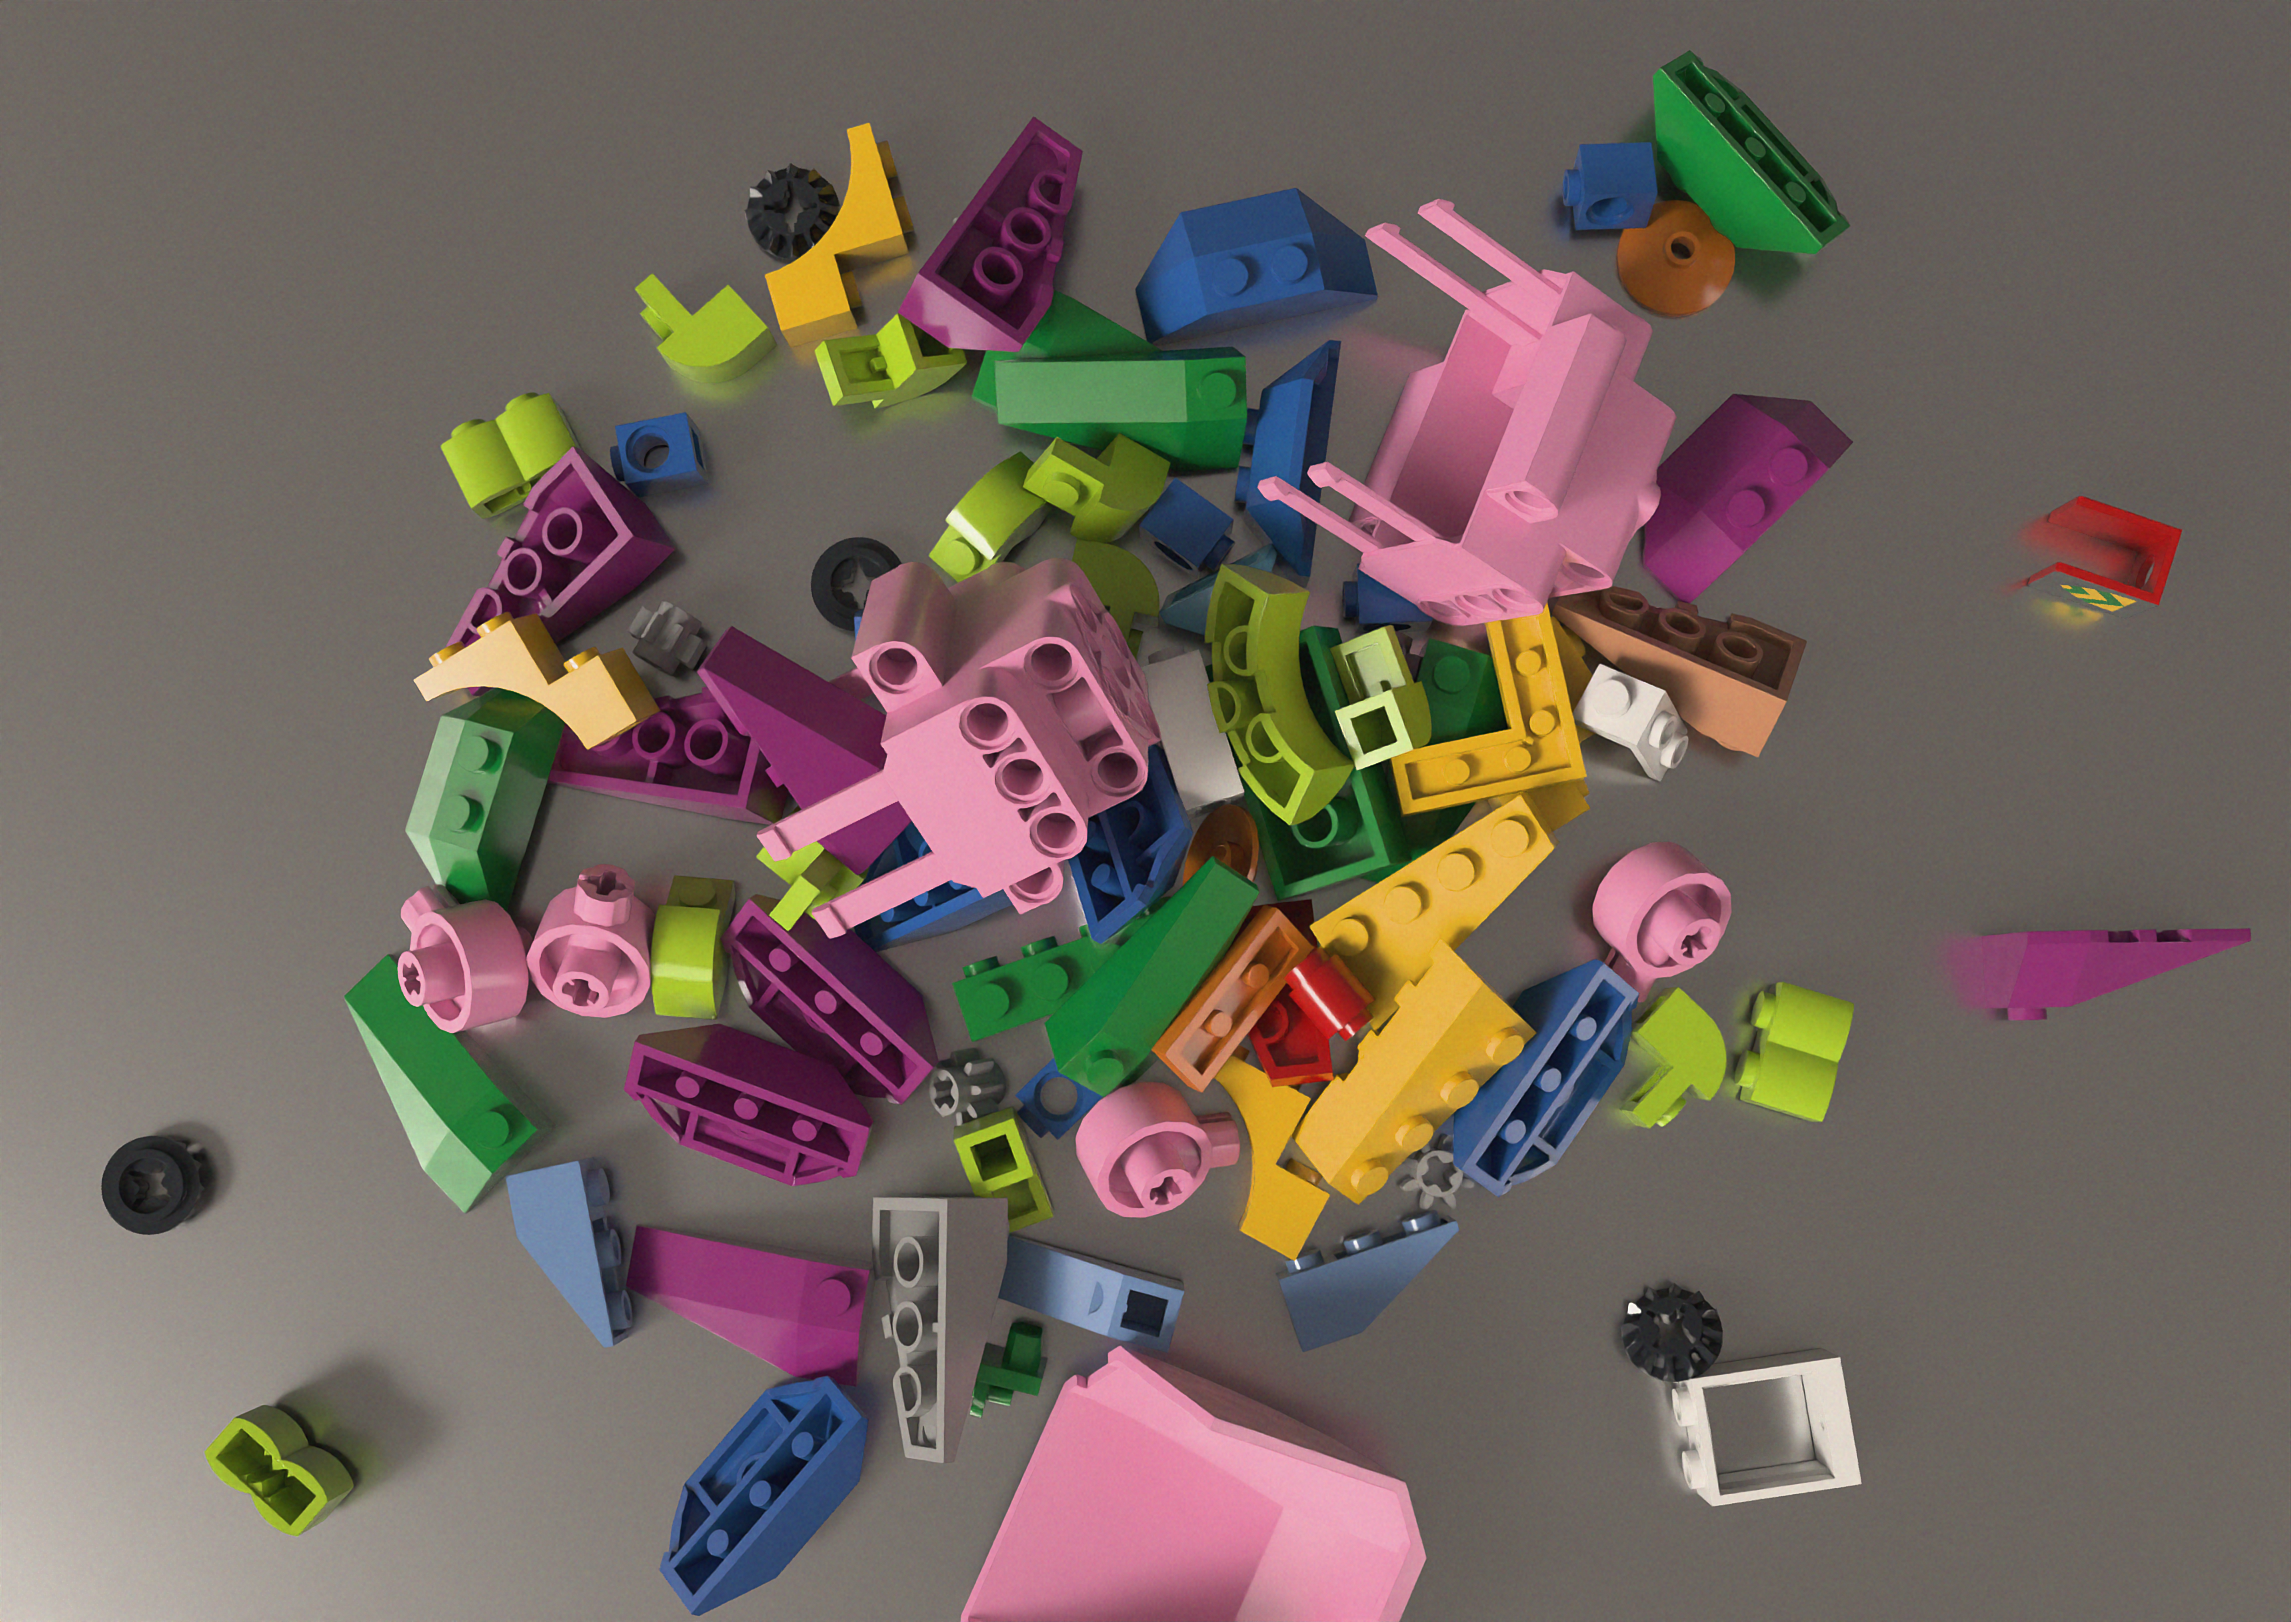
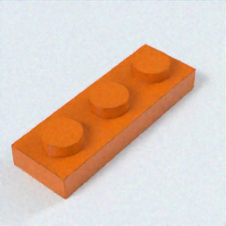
[1151,905,1314,1093]

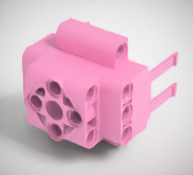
[1257,199,1677,626]
[756,558,1161,939]

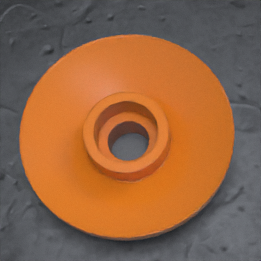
[1616,200,1735,317]
[1183,804,1259,885]

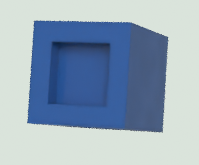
[1562,142,1658,230]
[610,412,708,498]
[1139,477,1235,579]
[1342,563,1433,634]
[1015,1058,1102,1140]

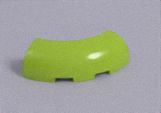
[1205,564,1355,826]

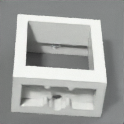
[1140,645,1244,820]
[1672,1348,1862,1506]

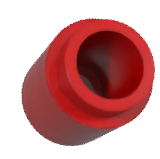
[1283,946,1375,1042]

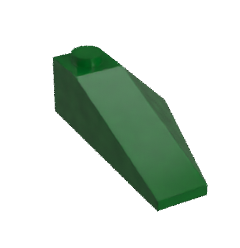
[994,346,1247,471]
[1359,638,1508,883]
[344,954,557,1213]

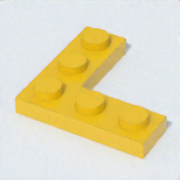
[1389,603,1587,817]

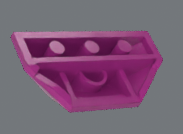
[1642,394,1853,604]
[720,894,939,1105]
[624,1024,874,1186]

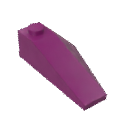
[898,116,1083,352]
[445,446,676,697]
[697,626,912,875]
[547,687,788,825]
[1982,928,2251,1020]
[626,1224,875,1387]

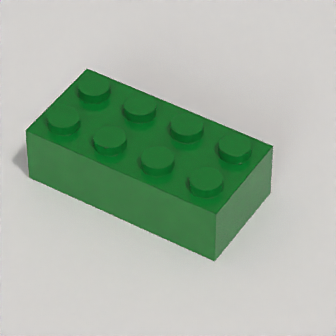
[1205,625,1412,901]

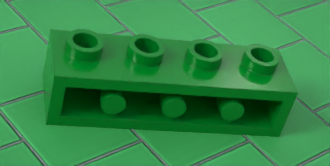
[952,896,1171,1042]

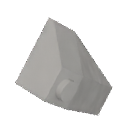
[872,1197,1010,1463]

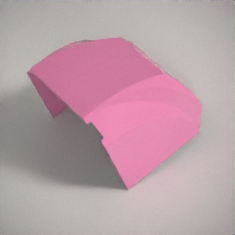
[961,1346,1427,1622]

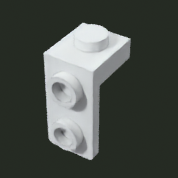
[1572,664,1689,782]

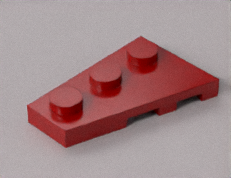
[1226,899,1334,1087]

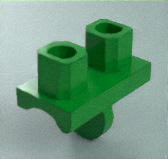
[970,1322,1048,1418]

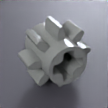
[627,600,707,675]
[929,1047,1006,1125]
[1399,1134,1475,1210]

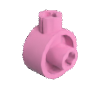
[1592,842,1732,1002]
[526,864,656,1018]
[398,884,533,1033]
[1075,1082,1240,1218]

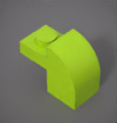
[635,273,778,383]
[814,313,967,408]
[1023,433,1171,543]
[929,451,1054,583]
[1072,538,1160,661]
[1329,625,1432,770]
[756,805,869,931]
[651,875,736,1020]
[1620,987,1726,1129]
[953,1106,1054,1233]

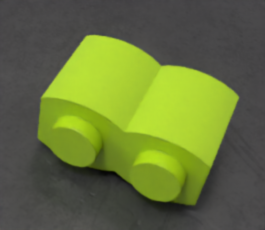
[440,392,581,519]
[1735,981,1854,1122]
[204,1405,354,1537]

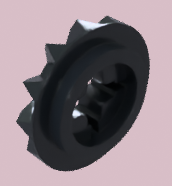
[744,163,840,259]
[811,537,902,632]
[101,1135,205,1235]
[1621,1283,1723,1382]

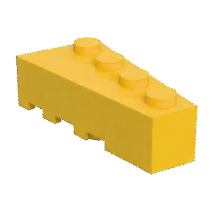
[1309,791,1560,1031]
[1291,937,1537,1205]

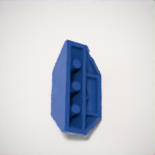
[1135,188,1378,347]
[1234,340,1341,588]
[1068,744,1194,944]
[854,821,1013,952]
[1453,959,1639,1197]
[659,1376,869,1616]

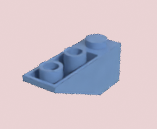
[505,1157,633,1348]
[1276,1210,1459,1352]
[998,1235,1184,1353]

